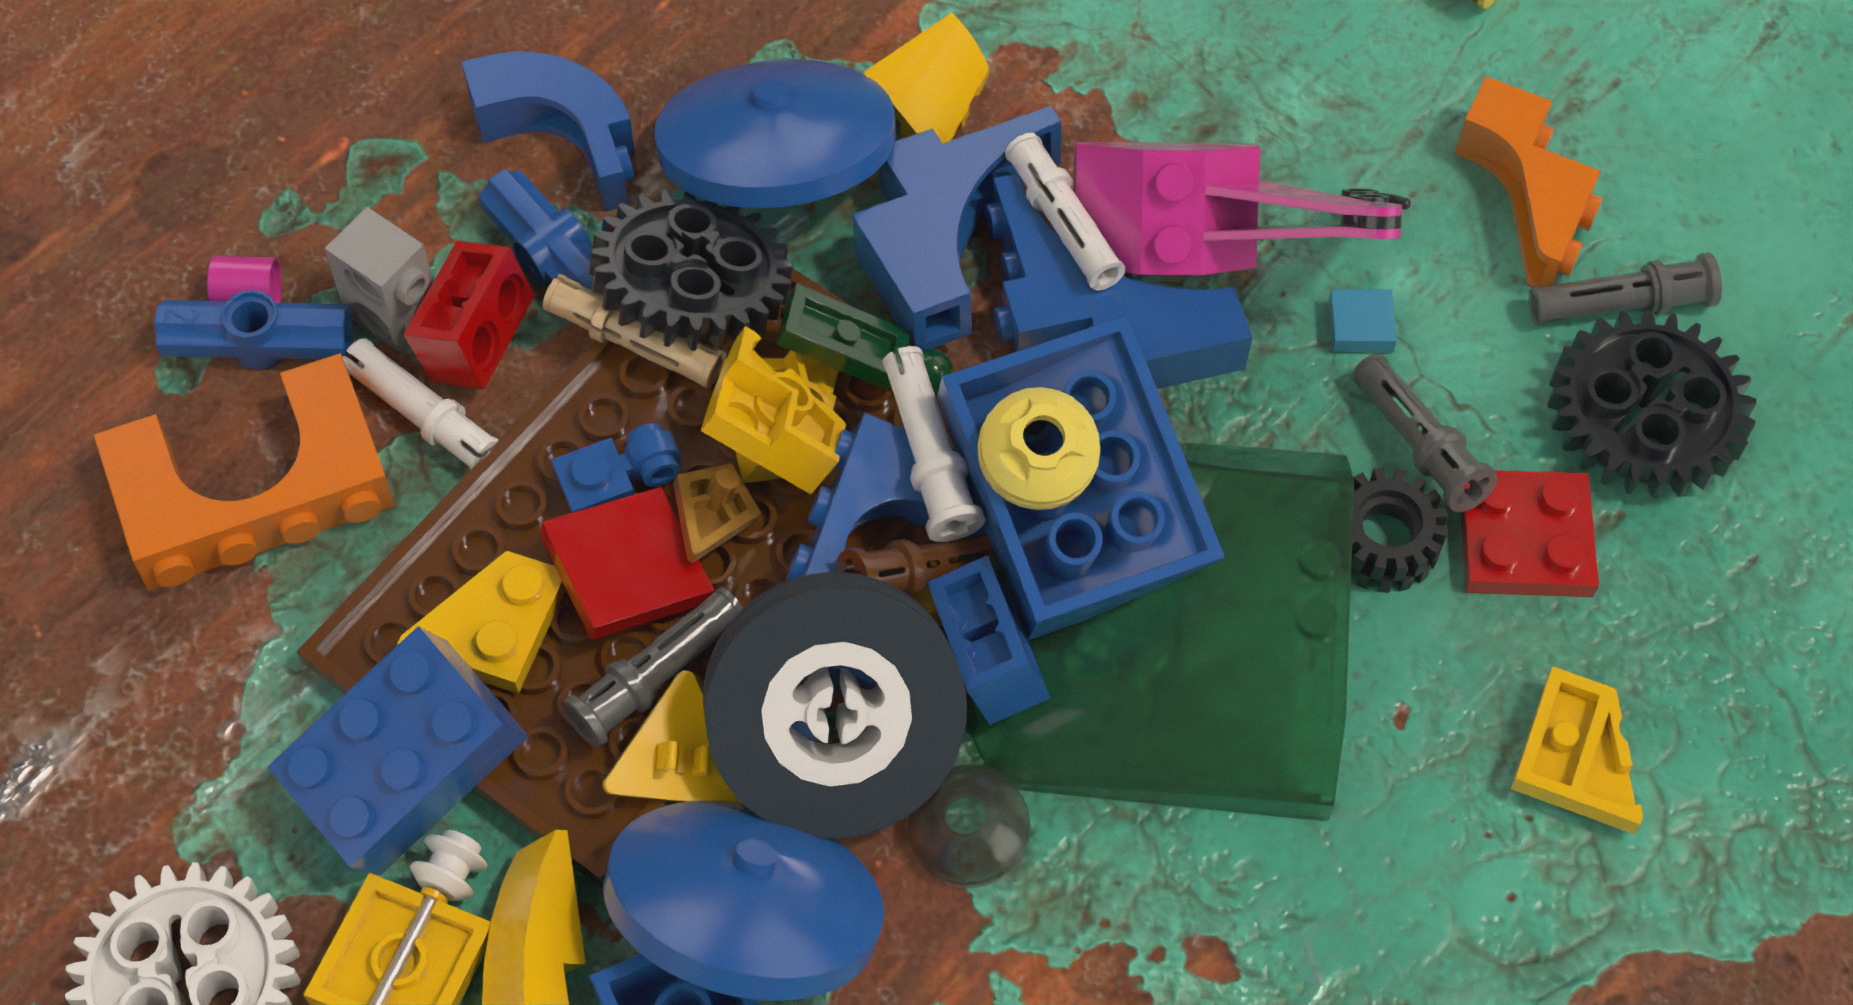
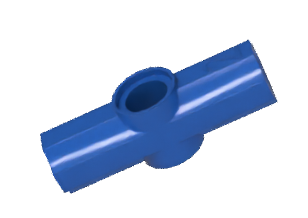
[478,169,604,295]
[154,290,354,370]

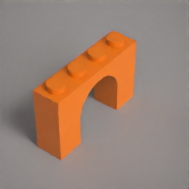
[93,353,395,591]

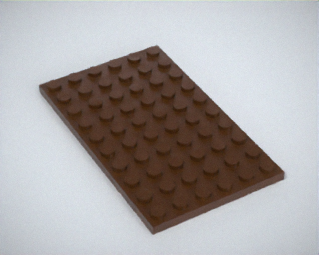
[297,268,955,888]

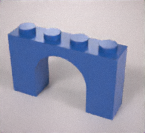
[786,413,986,693]

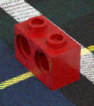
[403,241,535,390]

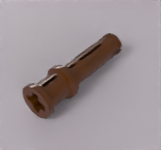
[835,533,1001,598]

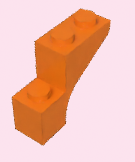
[1455,76,1603,287]

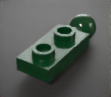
[776,283,954,397]

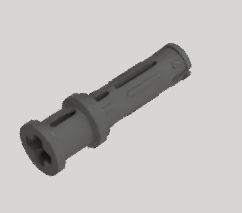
[1528,252,1722,326]
[1352,353,1498,512]
[561,587,743,749]

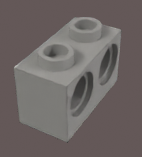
[324,207,433,353]

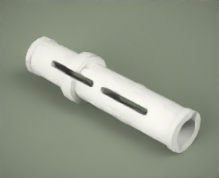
[1005,133,1125,291]
[342,338,499,470]

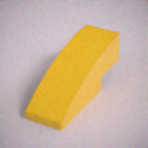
[482,830,586,1005]

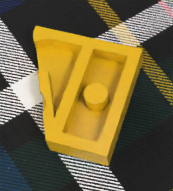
[397,551,566,694]
[1510,666,1643,835]

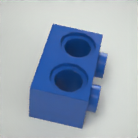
[927,555,1051,725]

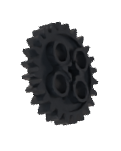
[589,189,793,351]
[1547,310,1757,499]

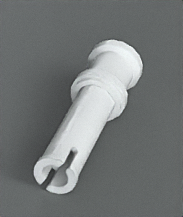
[882,346,985,542]

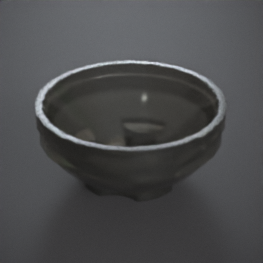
[908,764,1031,888]

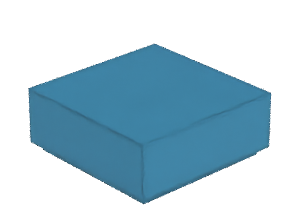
[1328,289,1397,353]

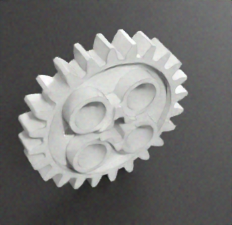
[65,862,300,1005]

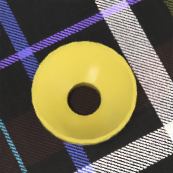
[977,387,1100,510]

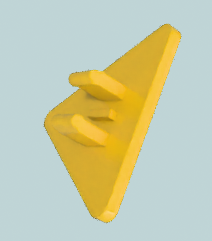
[603,671,742,803]

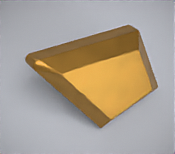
[673,463,761,563]

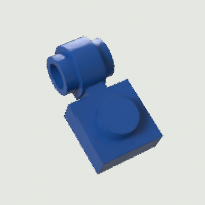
[551,423,682,513]

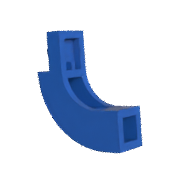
[461,52,635,212]

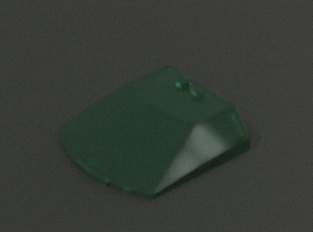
[949,443,1354,821]

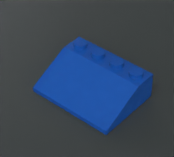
[936,315,1225,640]

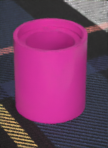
[207,256,282,303]

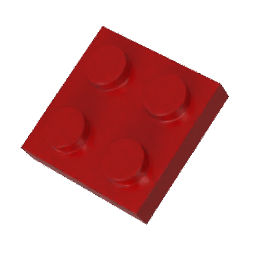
[1460,470,1599,597]

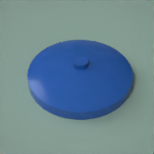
[655,59,896,208]
[603,801,884,1001]

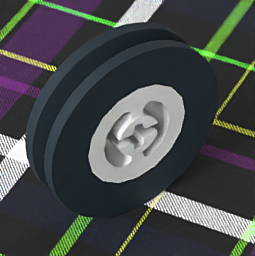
[703,572,967,838]

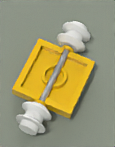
[304,830,490,1005]

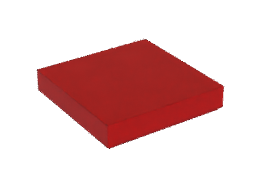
[539,487,715,640]

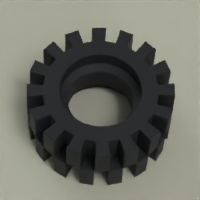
[1326,468,1448,593]

